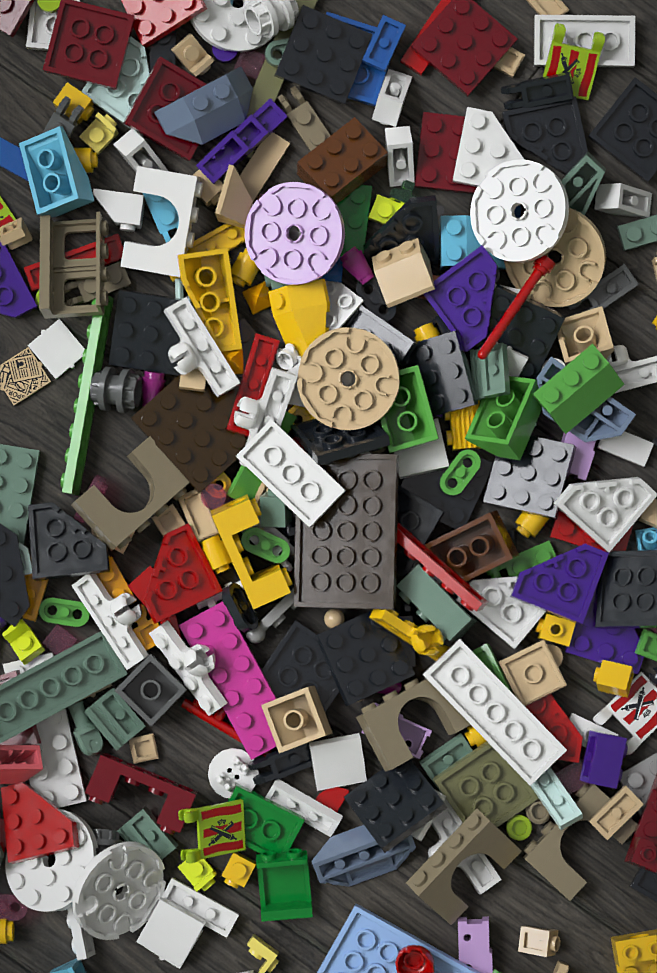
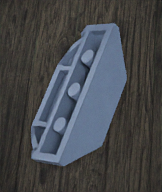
[154,66,253,145]
[537,357,636,442]
[312,825,416,887]

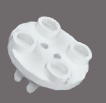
[208,748,259,798]

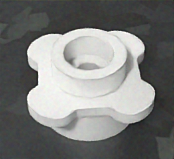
[276,343,302,370]

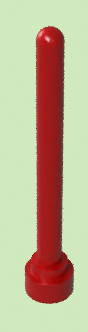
[478,255,556,360]

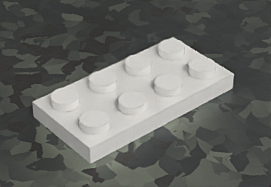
[534,15,635,67]
[236,419,346,528]

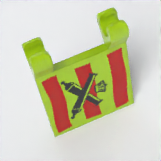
[543,23,605,100]
[178,799,246,864]

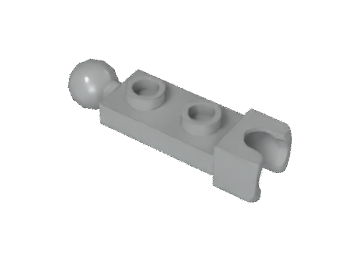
[245,588,296,644]

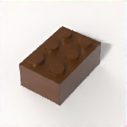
[297,117,388,204]
[425,510,519,583]

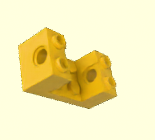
[210,494,293,610]
[611,929,657,973]

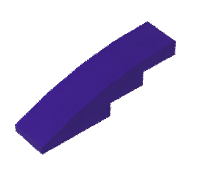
[196,98,288,184]

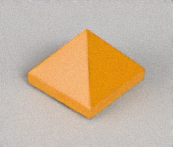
[242,281,271,315]
[221,348,244,374]

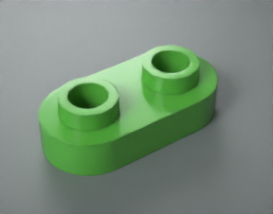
[440,450,481,496]
[241,527,290,564]
[39,598,90,627]

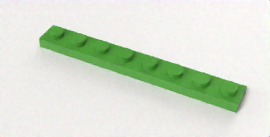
[61,295,114,496]

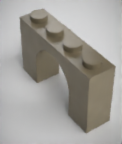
[71,436,190,551]
[356,678,471,771]
[523,783,638,901]
[406,809,521,925]

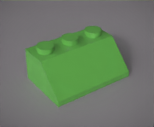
[533,343,625,434]
[380,365,439,453]
[465,376,542,460]

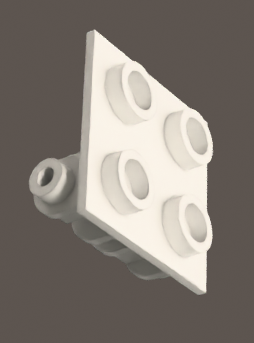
[326,281,364,331]

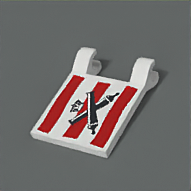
[593,672,657,755]

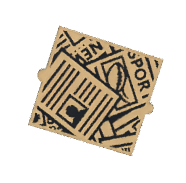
[0,347,51,406]

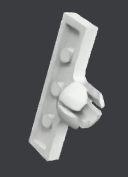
[164,297,240,398]
[606,345,657,393]
[234,367,298,466]
[71,574,149,670]
[149,620,228,716]
[428,798,502,894]

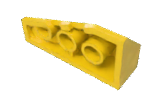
[177,248,242,352]
[268,279,330,357]

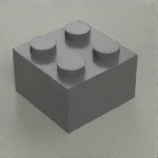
[114,654,188,726]

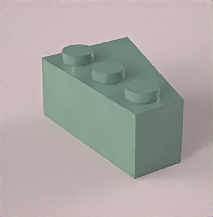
[561,152,606,215]
[397,564,478,642]

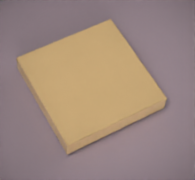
[499,640,567,706]

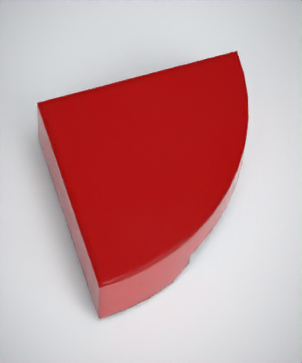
[315,787,349,812]

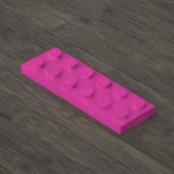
[179,601,277,760]

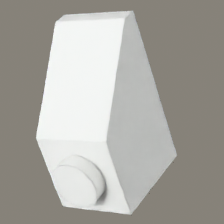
[372,69,412,127]
[385,126,415,187]
[113,129,168,172]
[595,183,652,218]
[93,189,145,232]

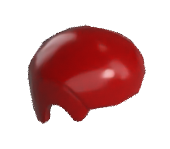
[395,945,435,973]

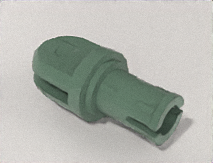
[68,700,104,756]

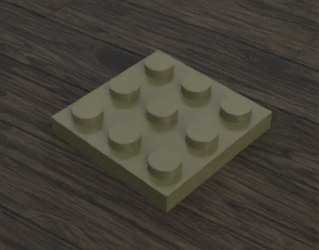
[433,742,539,827]

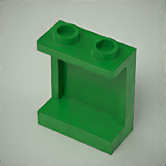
[256,848,313,922]

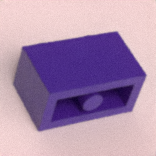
[580,730,628,789]

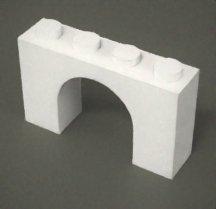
[120,166,203,277]

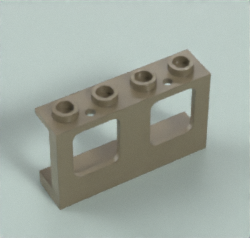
[39,212,109,319]

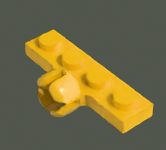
[369,609,450,661]

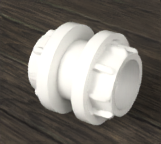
[244,0,299,38]

